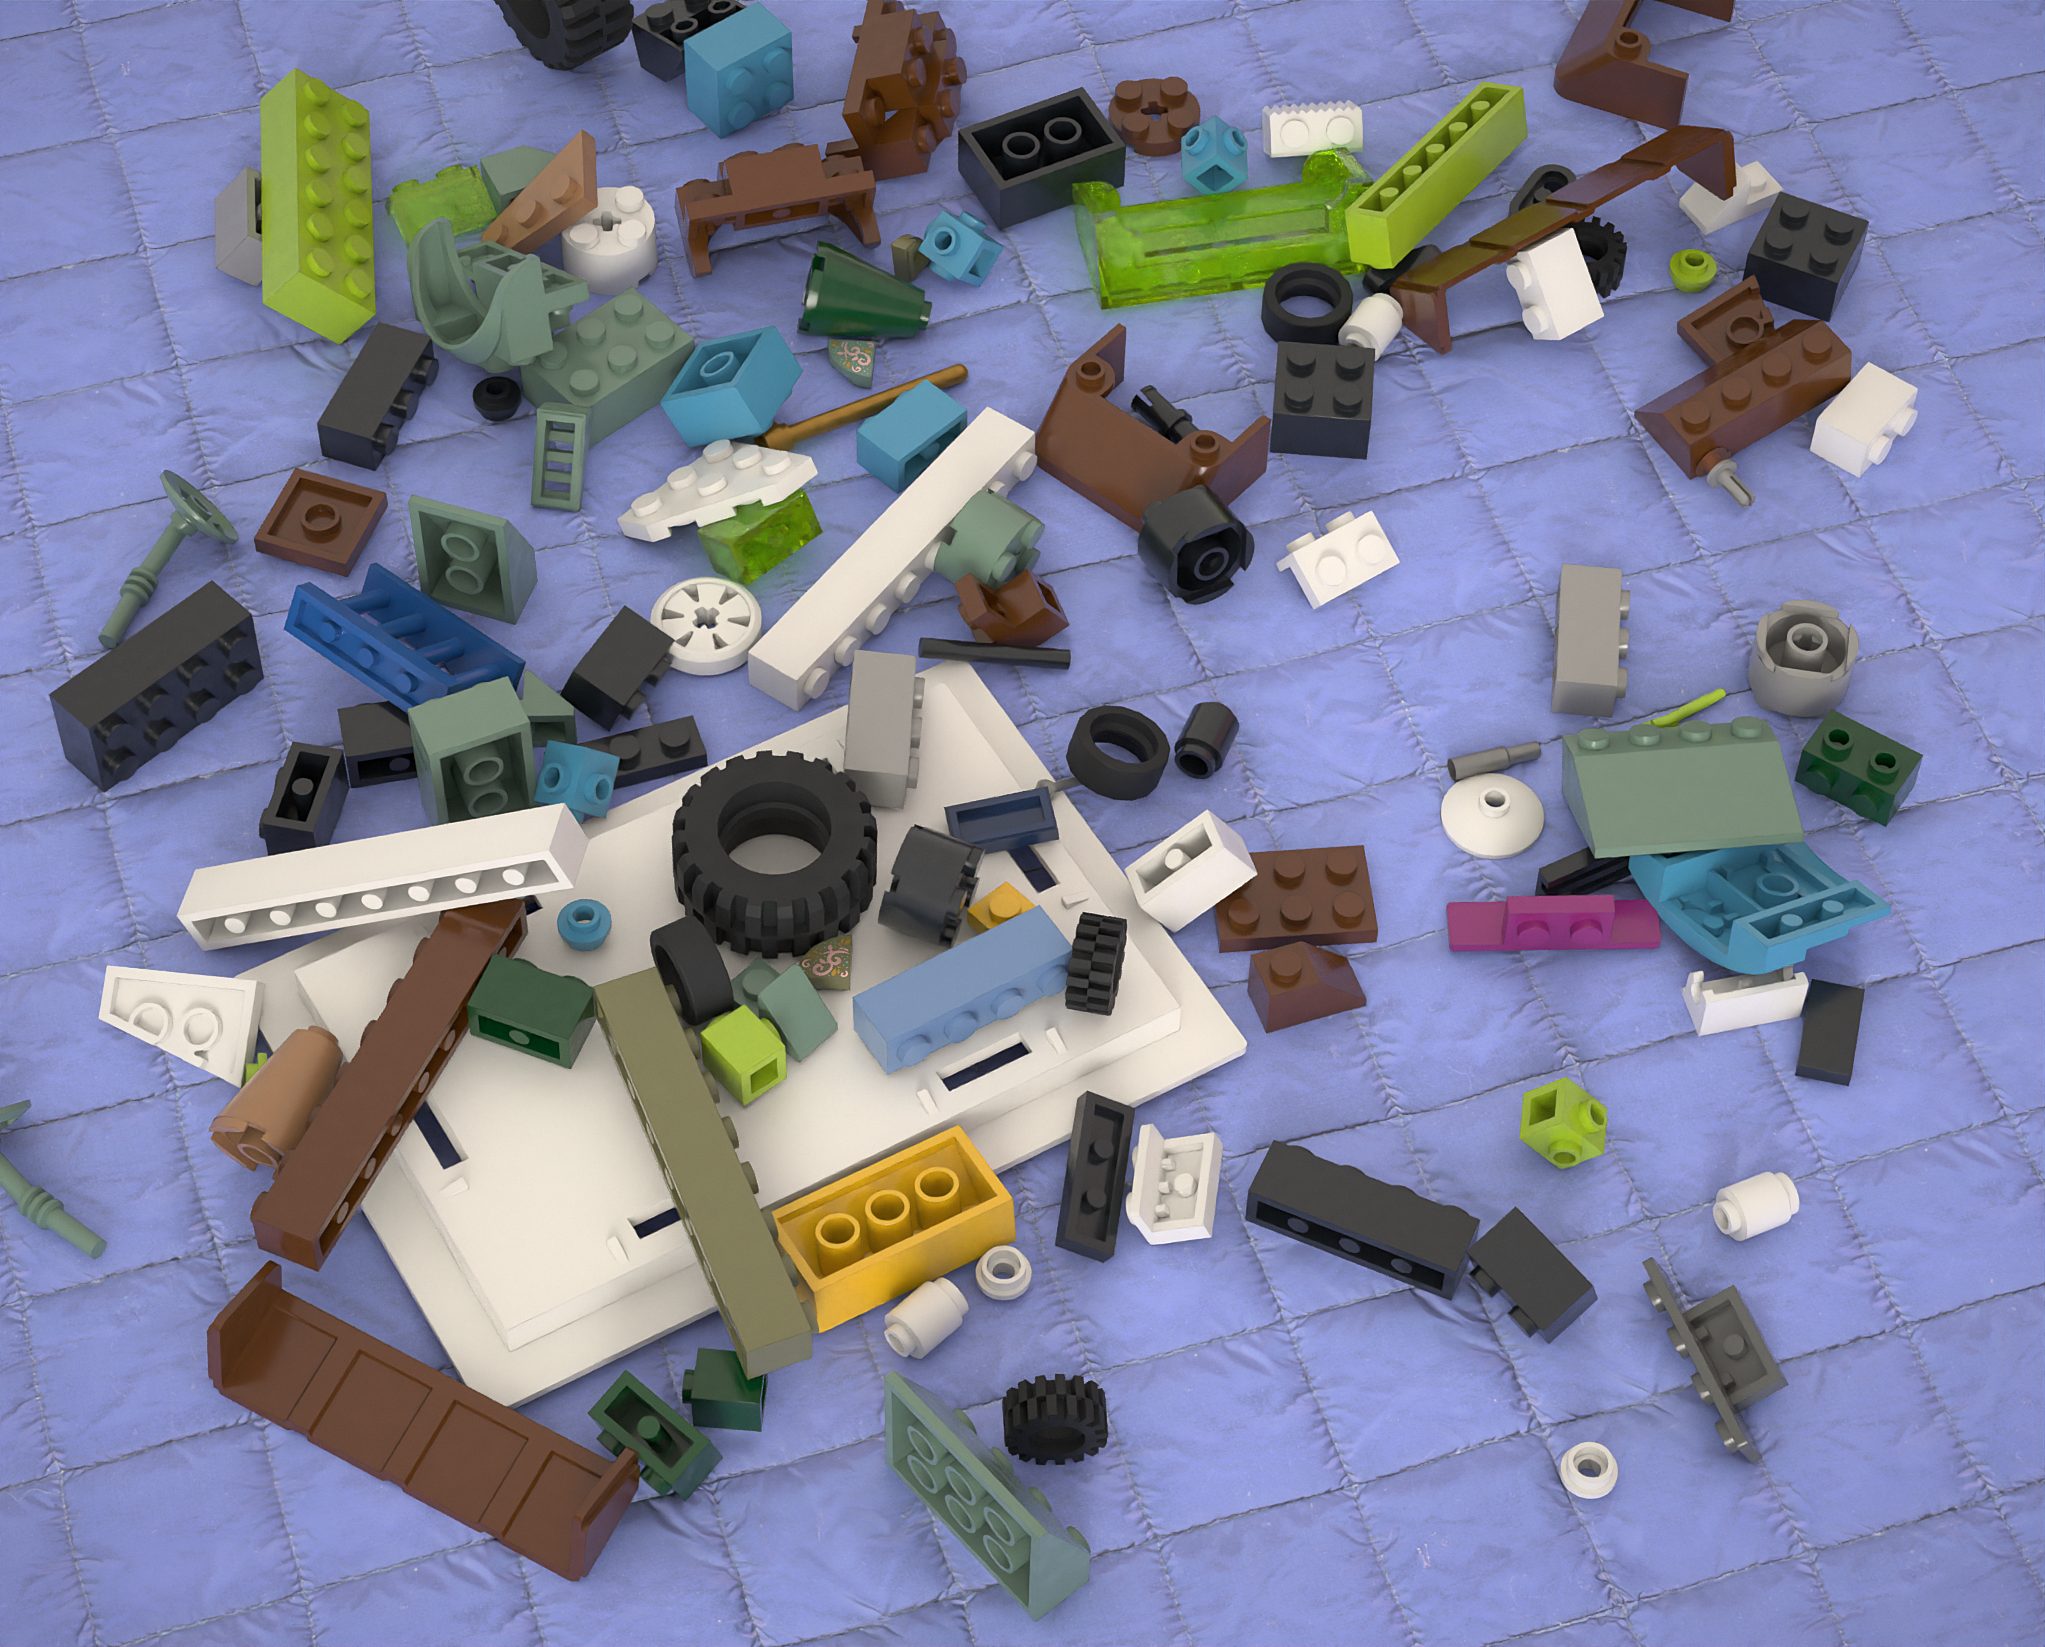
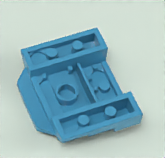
[1628,842,1891,975]

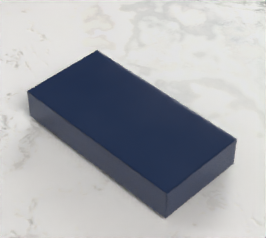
[944,786,1059,854]

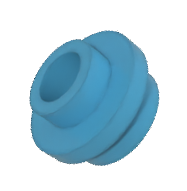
[557,899,612,951]

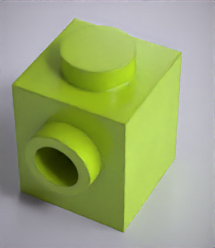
[700,1004,787,1107]

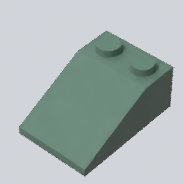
[408,494,538,625]

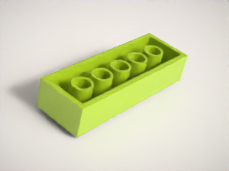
[260,68,376,345]

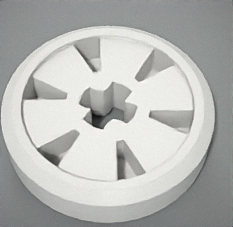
[650,577,762,675]

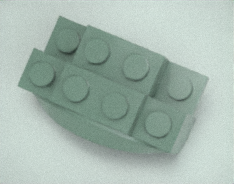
[407,217,590,373]

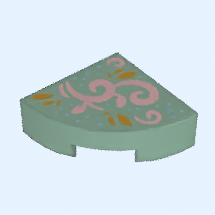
[828,339,876,388]

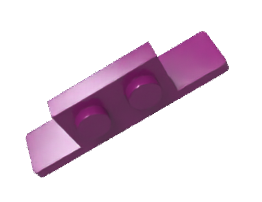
[1446,895,1662,951]

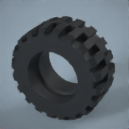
[494,0,634,71]
[671,750,878,959]

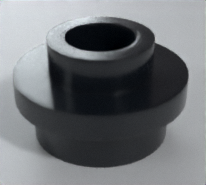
[472,376,522,422]

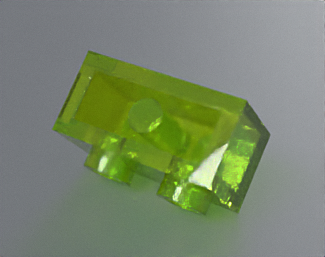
[697,489,823,586]

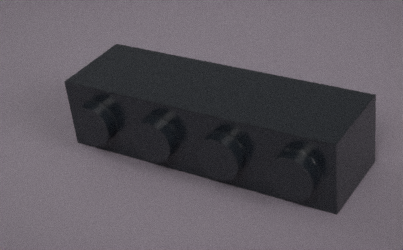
[1245,1140,1480,1301]

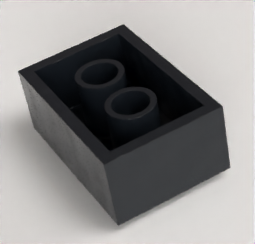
[958,87,1126,230]

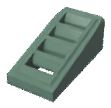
[531,402,593,511]

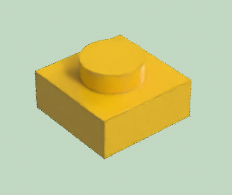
[967,881,1036,934]

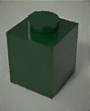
[682,1348,768,1432]

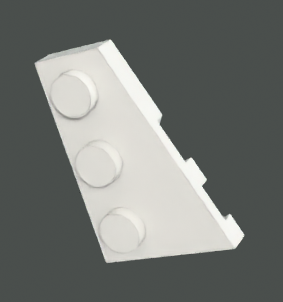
[98,965,265,1089]

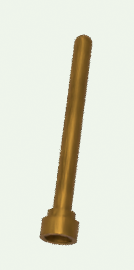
[753,364,968,452]

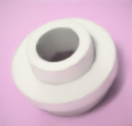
[976,1245,1032,1300]
[1560,1442,1618,1499]

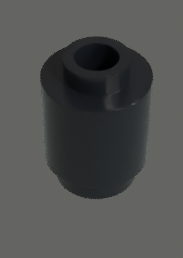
[1174,702,1240,779]

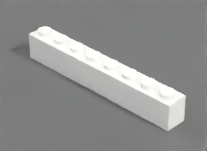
[748,406,1037,712]
[177,803,589,951]

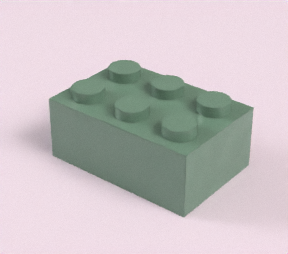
[520,286,695,448]
[407,676,540,826]

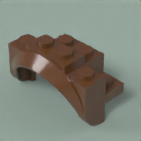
[825,0,967,181]
[674,143,881,279]

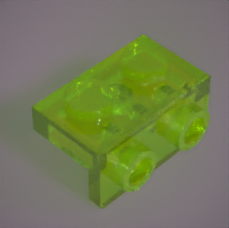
[384,164,498,249]

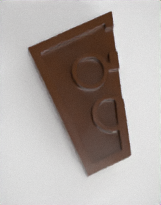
[1677,275,1775,367]

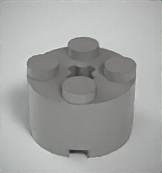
[1747,600,1859,719]

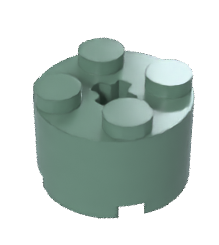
[934,488,1045,591]

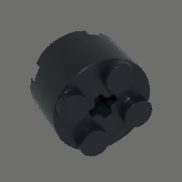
[1138,484,1255,605]
[878,824,985,949]

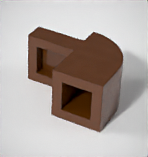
[954,569,1070,647]

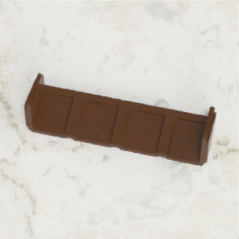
[1390,125,1737,355]
[207,1260,640,1582]

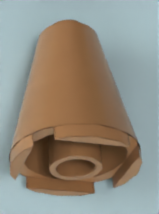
[209,1026,343,1180]

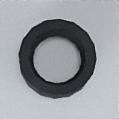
[1261,262,1353,345]
[1066,705,1170,801]
[649,915,734,1026]

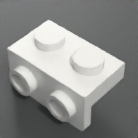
[1276,510,1400,610]
[1126,1124,1223,1245]

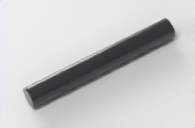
[918,637,1071,670]

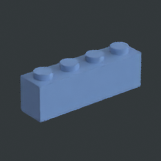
[852,905,1073,1075]

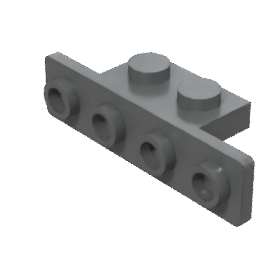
[1642,1257,1789,1464]

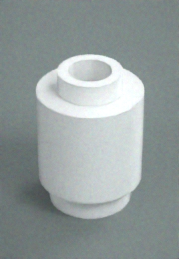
[1338,293,1403,361]
[1713,1171,1800,1241]
[884,1277,969,1359]

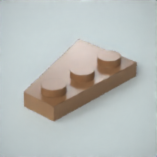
[481,129,598,255]

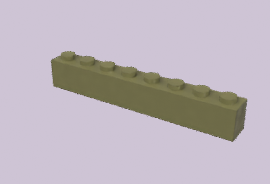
[593,966,819,1380]

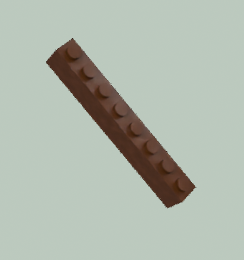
[250,898,528,1272]

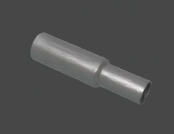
[1447,741,1541,781]

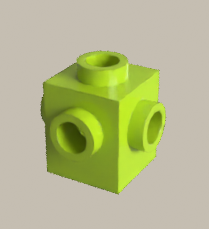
[1519,1077,1608,1169]

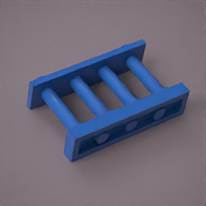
[284,562,526,713]

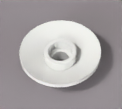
[1440,773,1544,859]

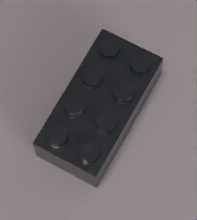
[49,580,264,793]

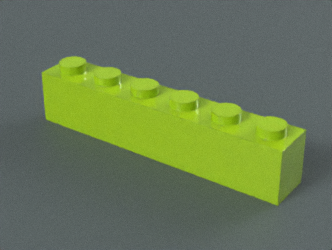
[1345,81,1528,269]

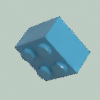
[684,2,794,139]
[659,325,803,448]

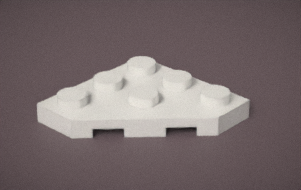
[617,439,818,542]

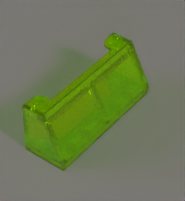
[1072,147,1374,310]

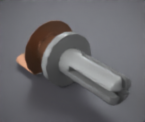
[1696,447,1756,508]

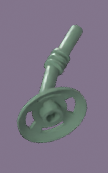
[98,470,239,648]
[0,1099,107,1259]

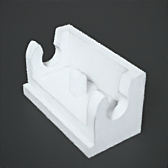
[1682,964,1809,1036]

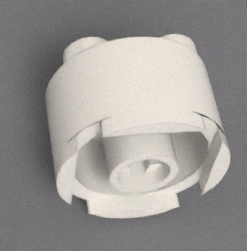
[560,186,658,295]

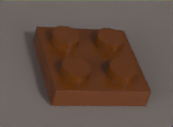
[254,468,388,577]

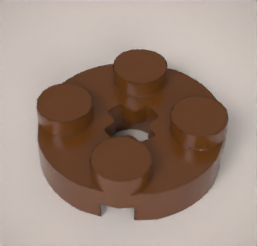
[1108,76,1200,157]

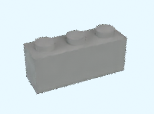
[1551,564,1630,718]
[843,649,925,809]

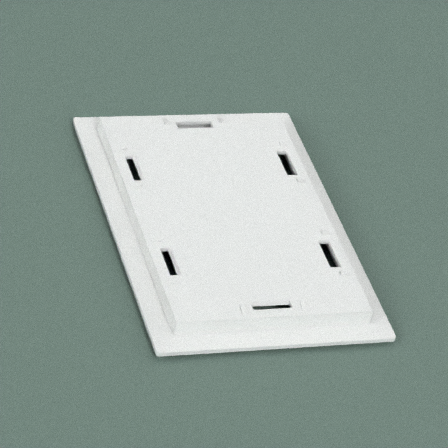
[234,660,1247,1410]

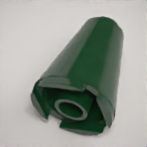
[796,241,932,337]

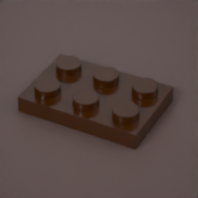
[1213,845,1378,953]

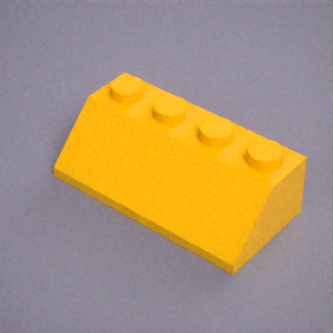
[771,1125,1016,1334]

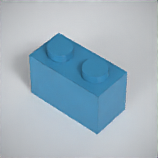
[856,379,967,494]

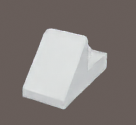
[1679,161,1784,235]

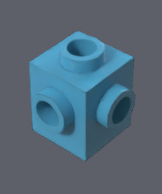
[1181,115,1248,202]
[918,210,1004,287]
[534,740,620,824]

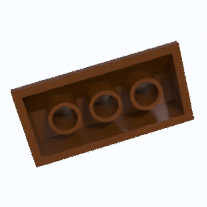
[1634,319,1852,480]

